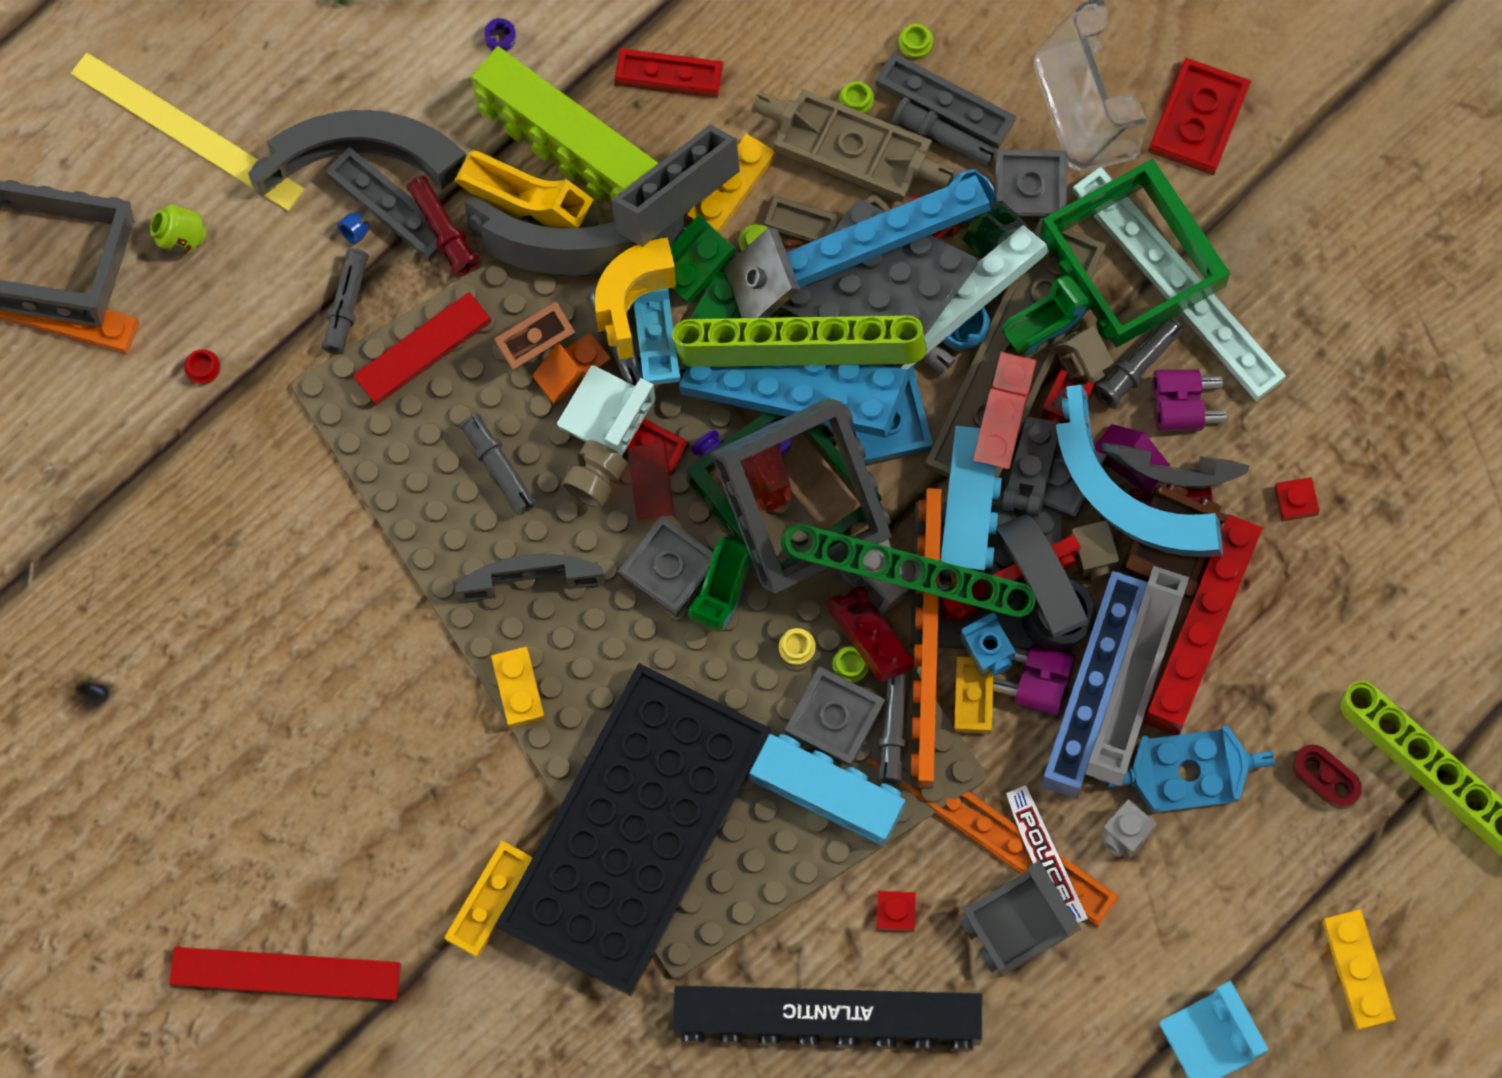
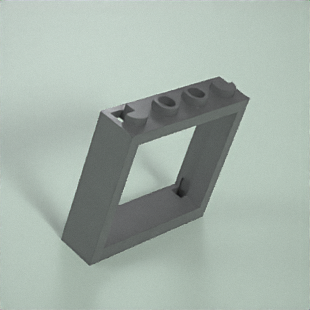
[0,180,134,327]
[710,398,892,593]

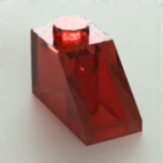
[740,444,791,512]

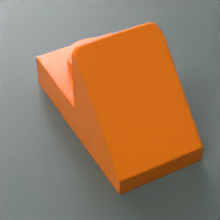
[532,332,612,404]

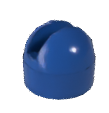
[337,213,369,244]

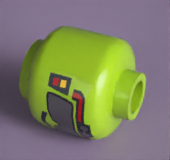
[150,204,206,255]

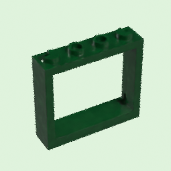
[687,412,882,570]

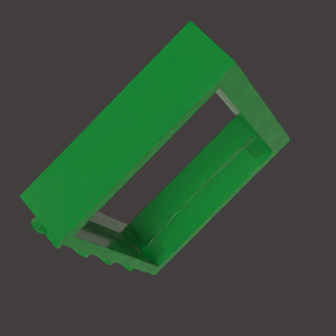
[1039,158,1230,348]

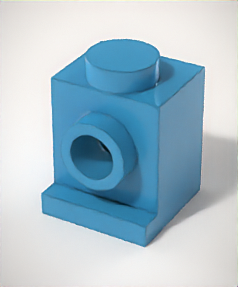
[960,612,1016,677]

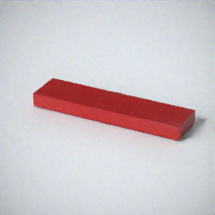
[353,292,492,406]

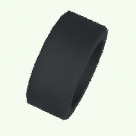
[1021,579,1096,652]

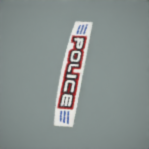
[1006,785,1087,923]

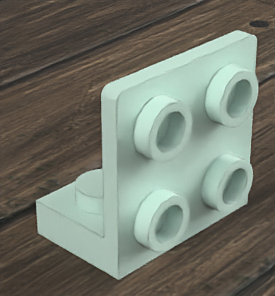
[557,365,655,456]

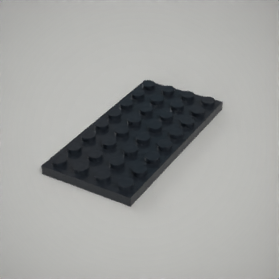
[496,663,771,997]

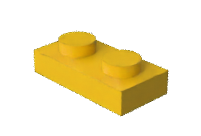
[491,646,545,729]
[954,657,993,734]

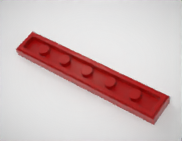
[169,947,401,1002]

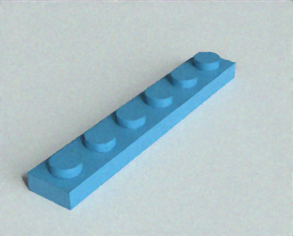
[786,175,991,288]

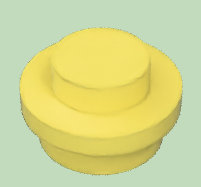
[779,628,816,666]

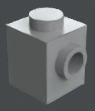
[1100,800,1157,861]

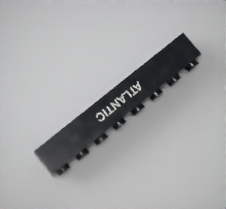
[673,985,982,1051]

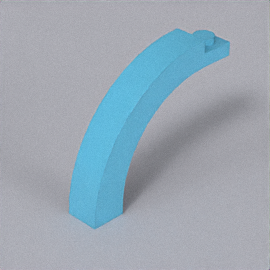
[1056,385,1223,557]

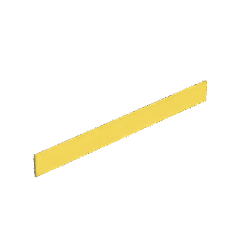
[70,53,305,212]

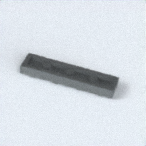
[876,53,1016,149]
[325,147,439,262]

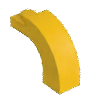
[595,237,676,359]

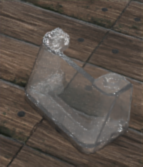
[1034,0,1147,172]

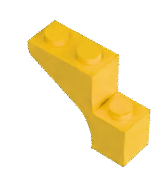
[454,151,593,228]

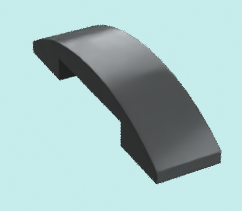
[1101,442,1249,486]
[996,514,1088,638]
[455,554,605,603]

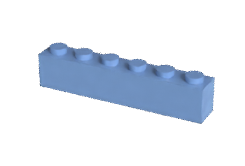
[1041,571,1148,799]

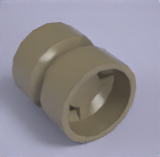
[561,440,627,509]

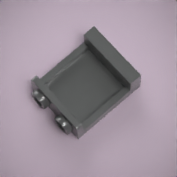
[960,860,1081,977]

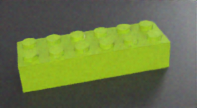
[471,46,659,209]

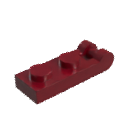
[827,586,914,683]

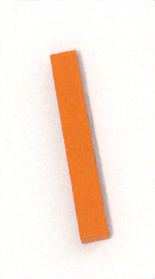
[865,757,1119,928]

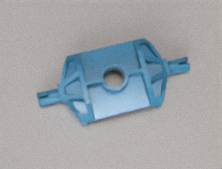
[1107,725,1275,813]

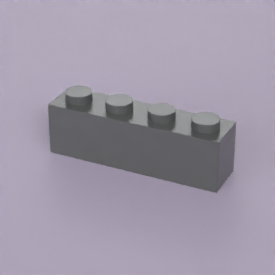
[612,125,740,247]

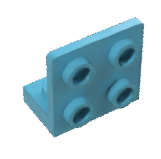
[1159,981,1269,1078]

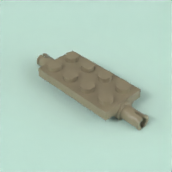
[751,89,955,203]

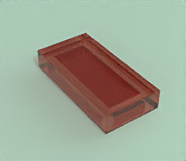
[628,442,675,520]

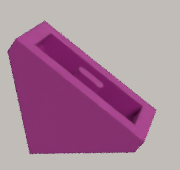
[1094,424,1171,493]

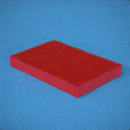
[1148,57,1251,175]

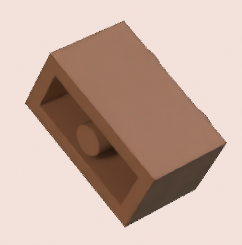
[493,301,575,370]

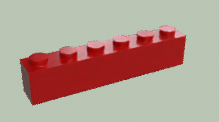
[1144,514,1263,735]

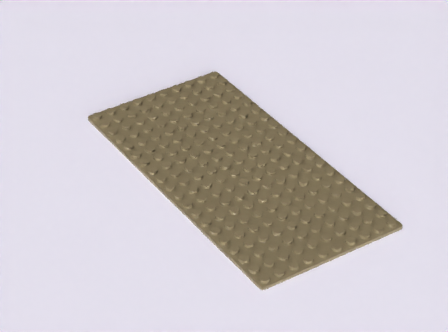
[292,203,986,979]

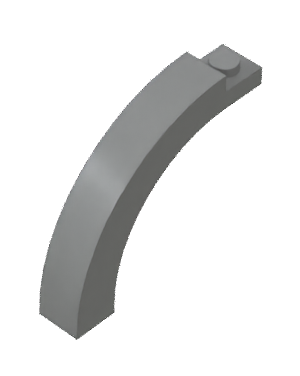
[1085,566,1189,786]

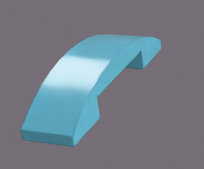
[634,288,680,385]

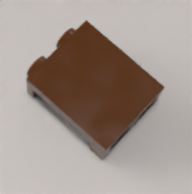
[1120,483,1228,598]

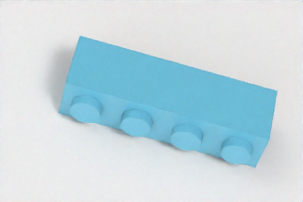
[939,426,1002,581]
[749,734,905,848]

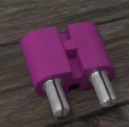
[1152,369,1227,431]
[993,644,1075,716]

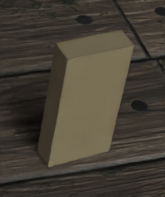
[762,195,840,244]

